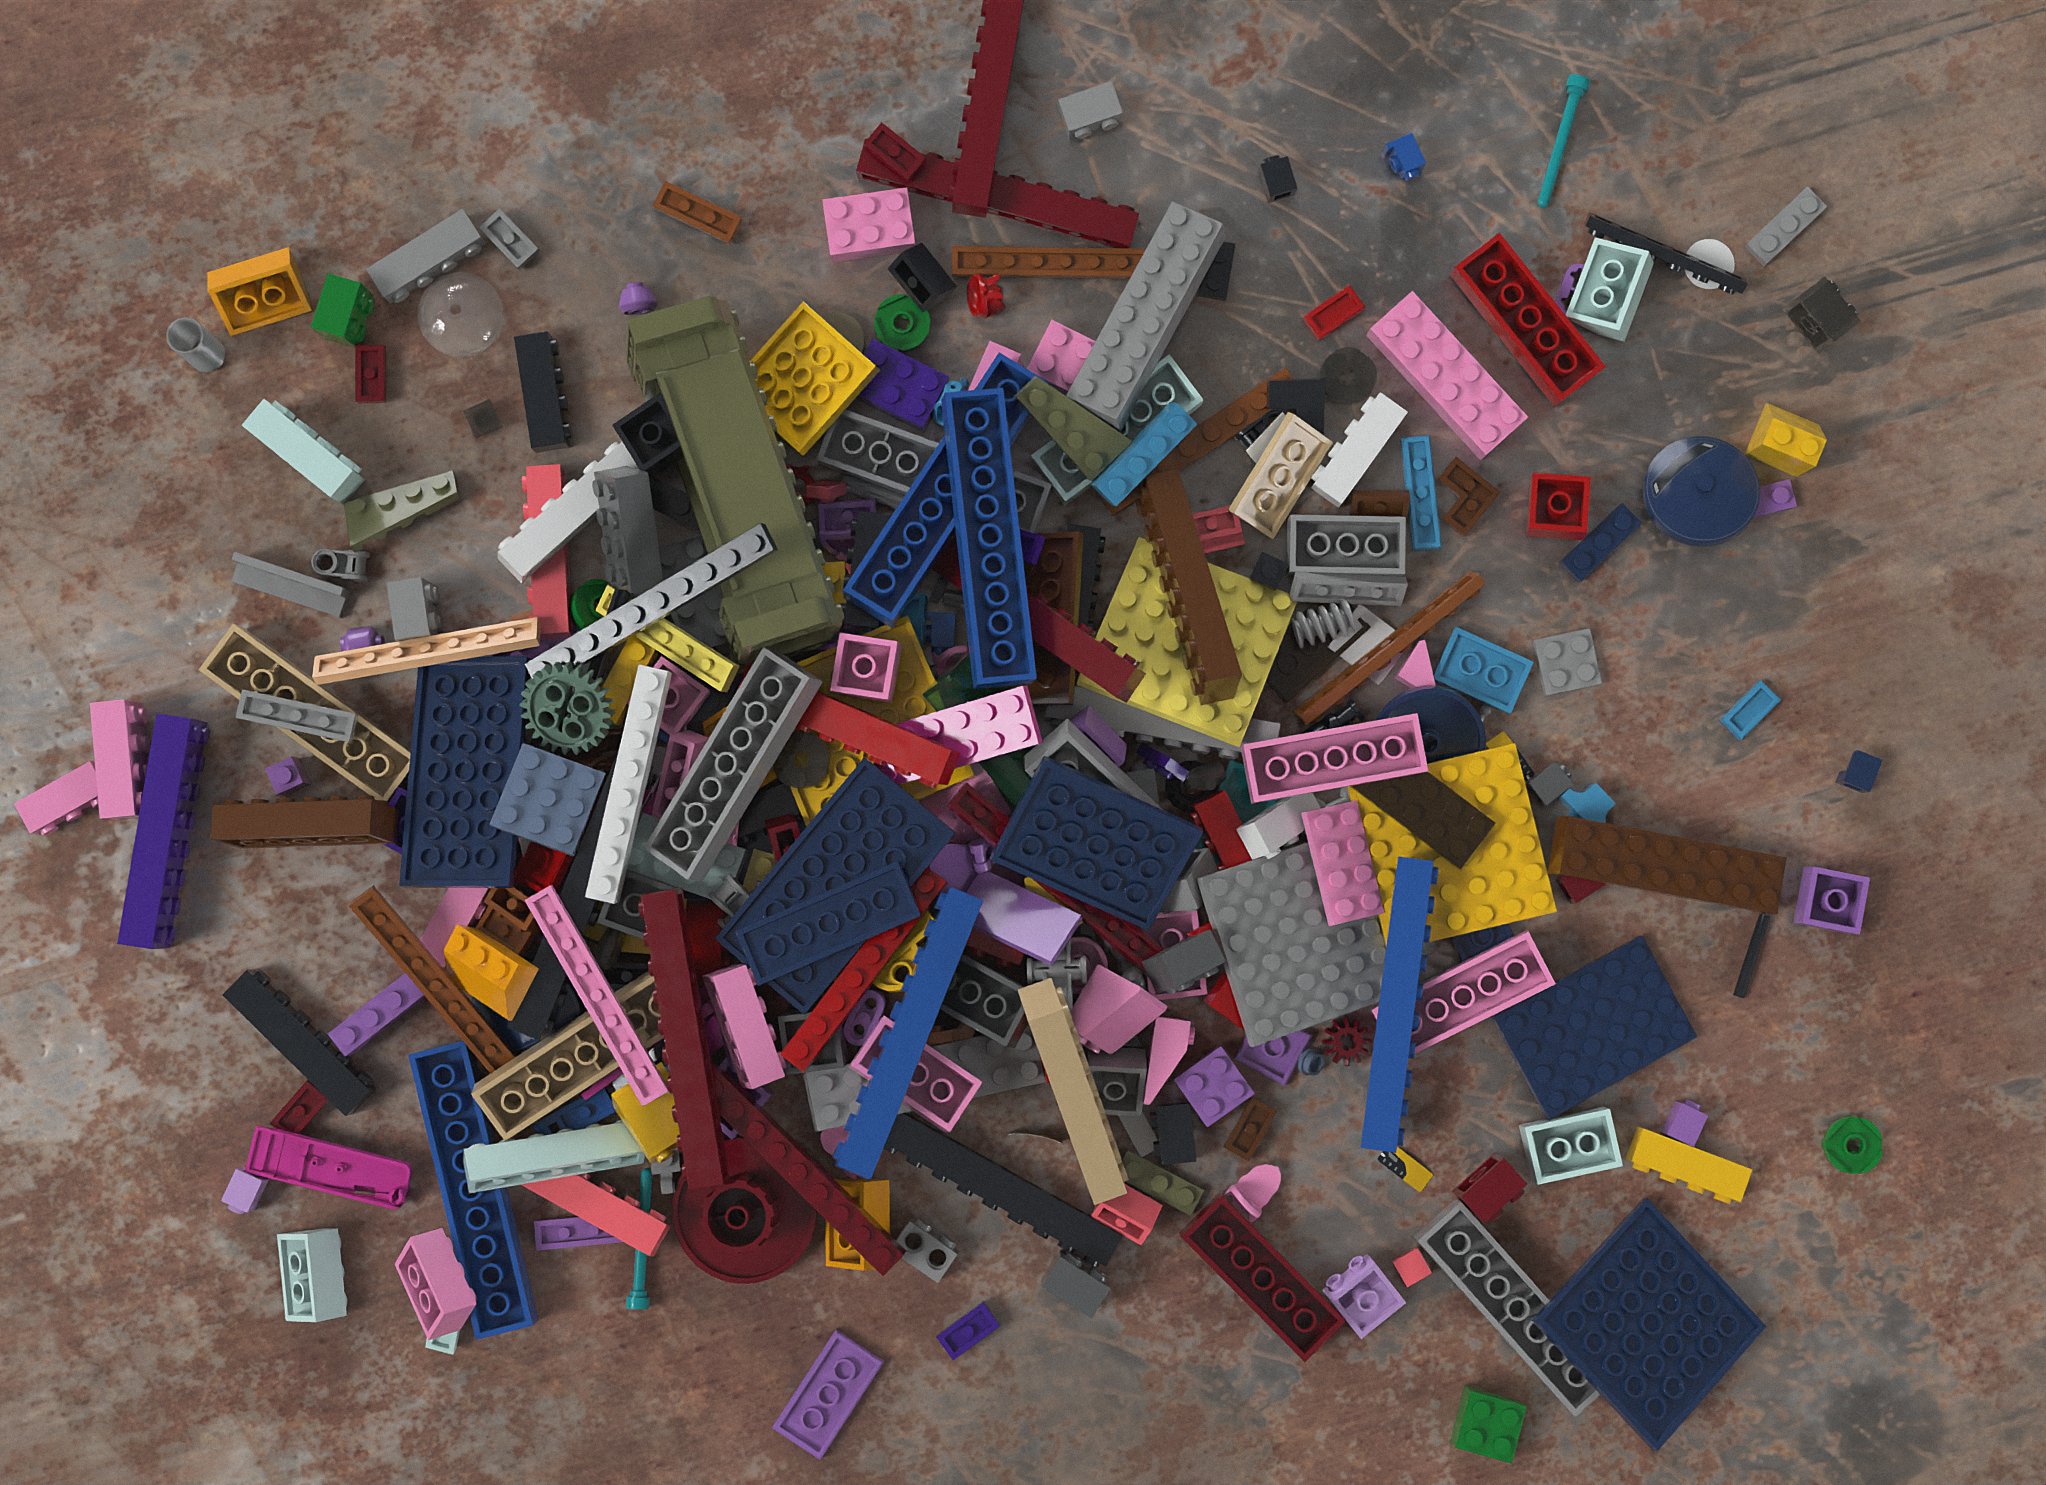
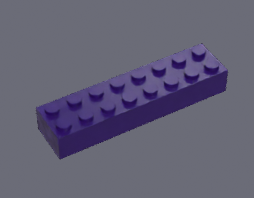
[117,713,210,949]

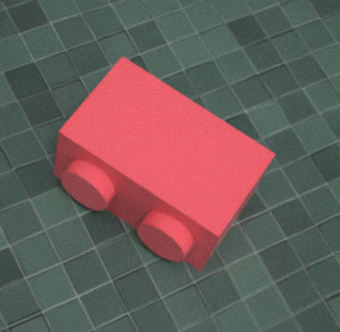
[1091,1183,1163,1245]

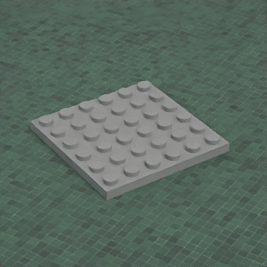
[1196,842,1386,1047]

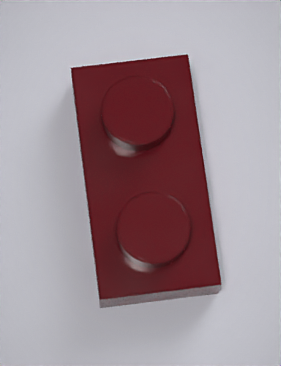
[864,122,926,182]
[355,345,387,404]
[270,1080,329,1134]

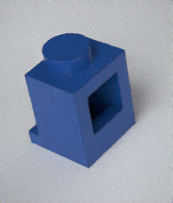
[1382,132,1426,181]
[926,612,956,655]

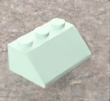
[1566,238,1654,341]
[277,1228,347,1322]

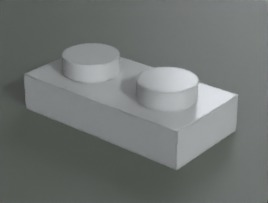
[479,208,540,270]

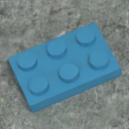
[1433,626,1534,715]

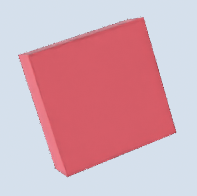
[1392,1247,1432,1288]

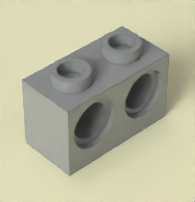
[896,1218,958,1283]

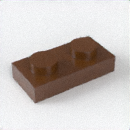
[1350,490,1410,521]
[1223,1096,1277,1161]

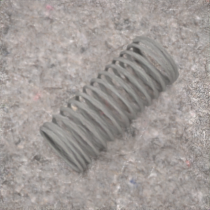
[166,317,225,373]

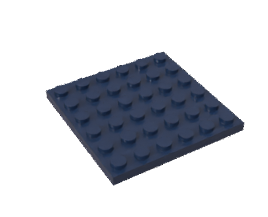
[1532,1198,1766,1451]

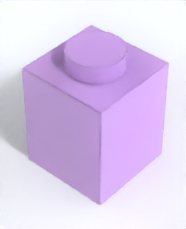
[221,1166,270,1214]

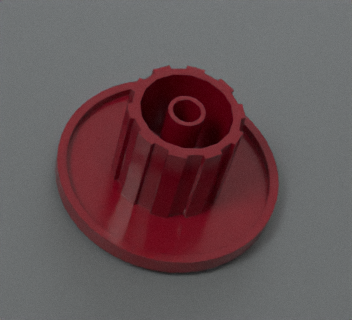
[672,1137,817,1284]

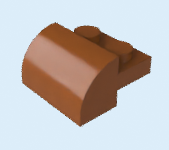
[475,885,544,958]

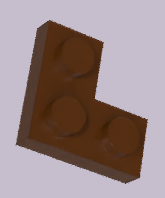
[1437,457,1500,537]

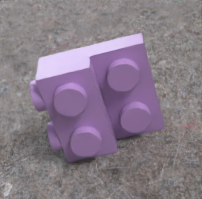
[1322,1254,1406,1339]

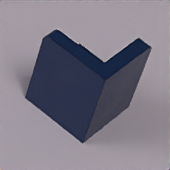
[1835,750,1883,793]

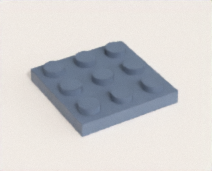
[490,743,607,857]

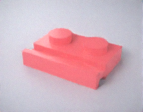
[1192,505,1245,554]

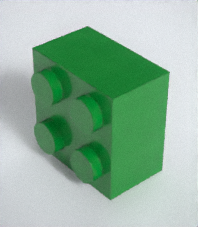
[311,273,375,348]
[1450,1385,1527,1464]

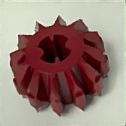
[1321,1016,1371,1066]

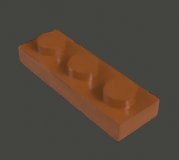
[653,181,742,245]

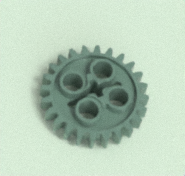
[520,661,615,755]

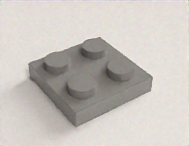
[1532,628,1602,696]

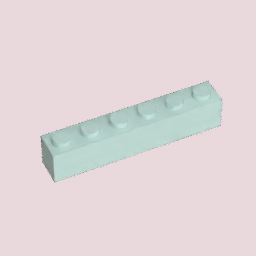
[463,1120,645,1193]

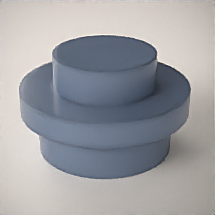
[1298,1047,1325,1076]

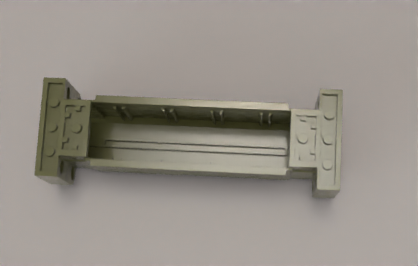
[625,296,844,675]

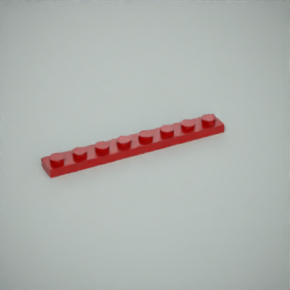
[780,867,948,1073]

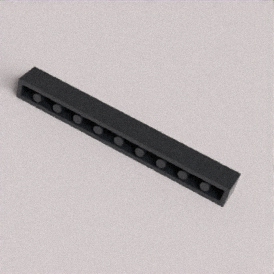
[507,753,655,1040]
[883,1113,1123,1267]

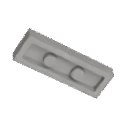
[1744,187,1827,266]

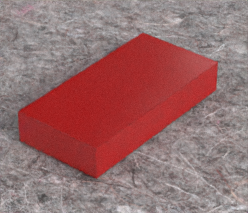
[1302,284,1366,341]

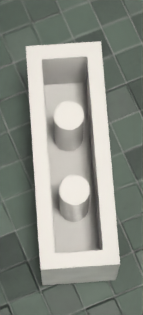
[1236,793,1320,860]

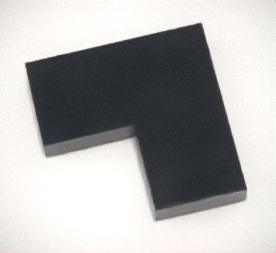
[1267,378,1325,435]

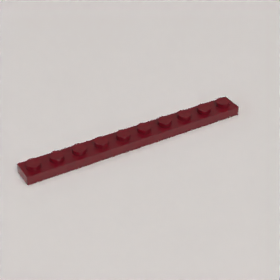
[946,782,1168,993]

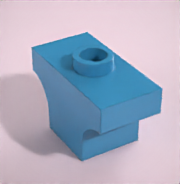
[1557,783,1616,823]

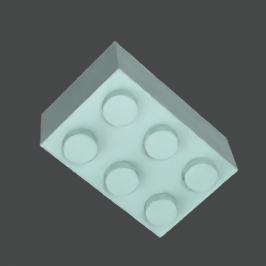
[1519,1106,1623,1185]

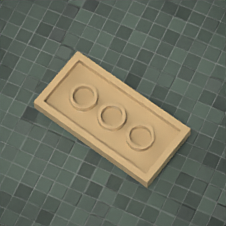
[1228,412,1333,539]

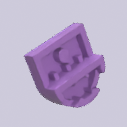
[818,498,876,561]

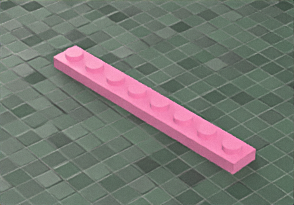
[525,885,669,1106]

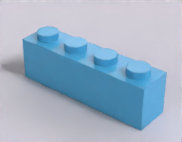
[1090,402,1197,507]

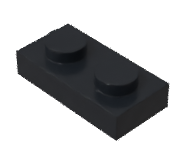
[1198,242,1235,301]

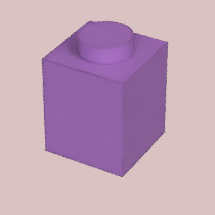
[265,756,312,796]
[1661,1099,1708,1147]

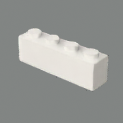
[1311,392,1408,508]

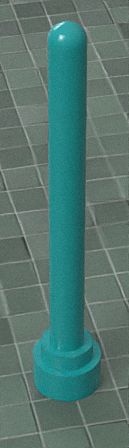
[1538,74,1591,208]
[626,1168,652,1309]

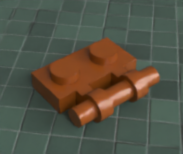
[926,1022,975,1045]

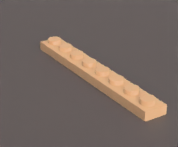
[312,617,541,685]

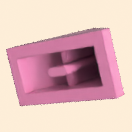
[1394,640,1436,689]

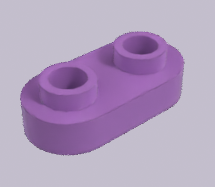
[843,988,886,1046]

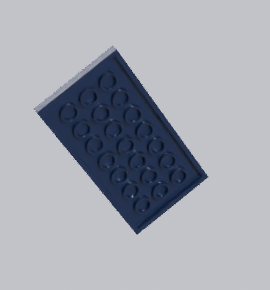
[399,656,531,888]
[715,757,956,1015]

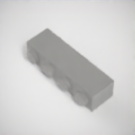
[366,209,486,304]

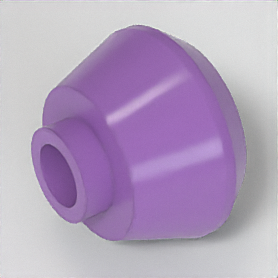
[618,282,657,315]

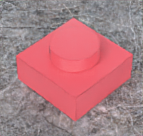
[806,480,847,503]

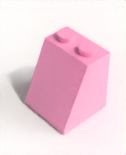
[1070,964,1168,1055]

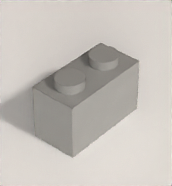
[1058,81,1123,139]

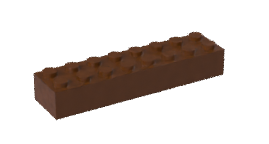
[1136,469,1242,705]
[1548,816,1787,914]

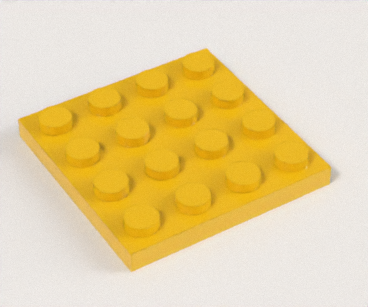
[749,301,880,456]

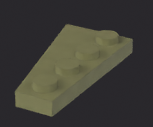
[1014,376,1133,481]
[344,470,460,553]

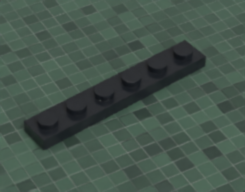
[1584,212,1748,295]

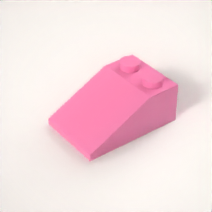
[1143,1015,1195,1105]

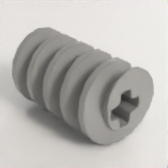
[1291,600,1355,648]

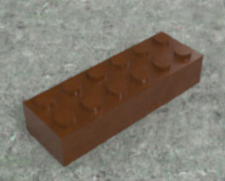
[210,795,399,849]

